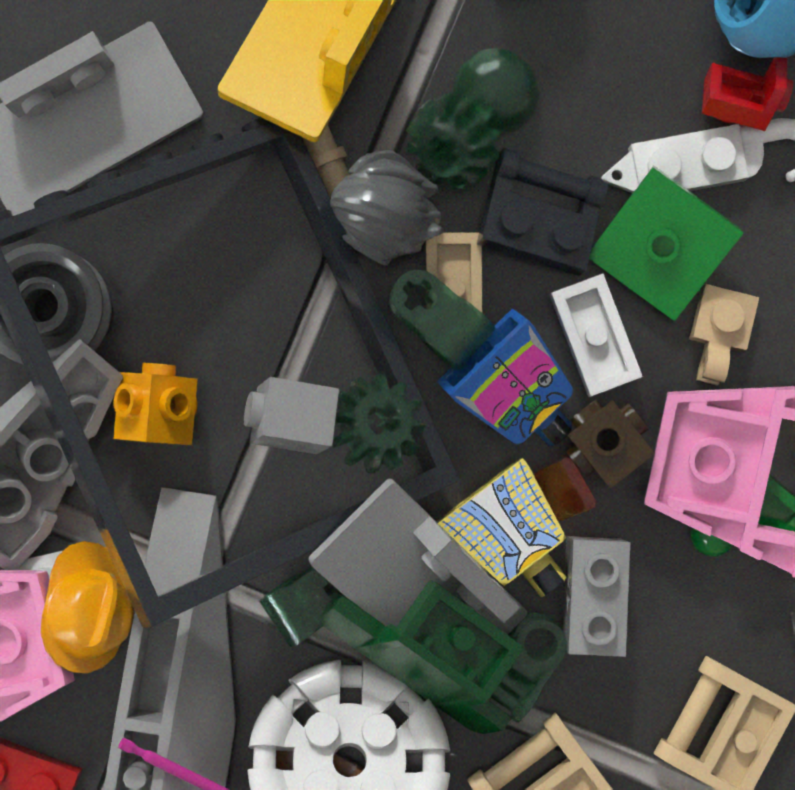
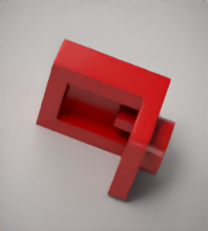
[702,57,793,131]

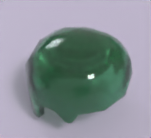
[452,49,540,132]

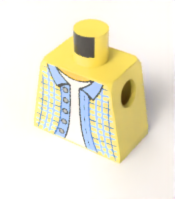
[437,458,567,597]

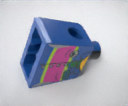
[437,308,574,446]

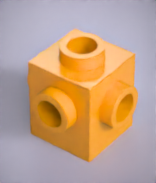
[114,363,198,445]

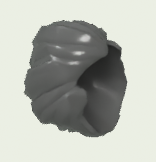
[329,149,444,266]

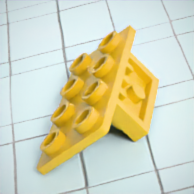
[218,0,396,142]

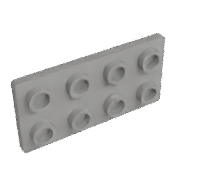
[0,22,204,216]
[309,479,527,635]

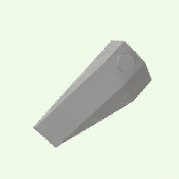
[0,339,123,570]

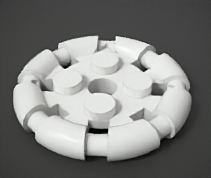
[247,660,450,790]

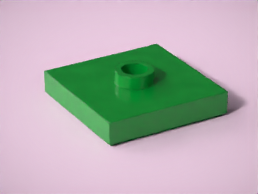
[589,165,744,321]

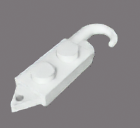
[601,118,795,193]

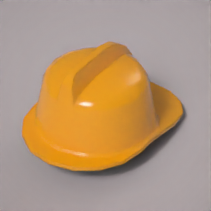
[40,541,134,673]

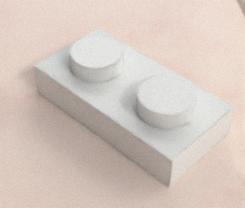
[550,274,643,397]

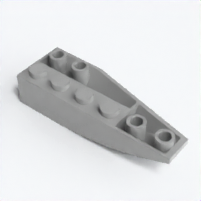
[104,487,237,790]

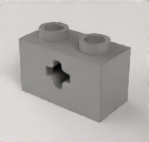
[562,536,631,657]

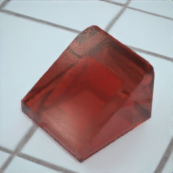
[533,456,597,521]

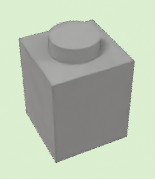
[244,377,339,454]

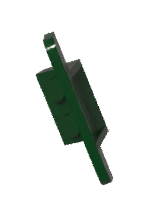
[320,579,525,734]

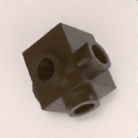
[566,400,655,489]

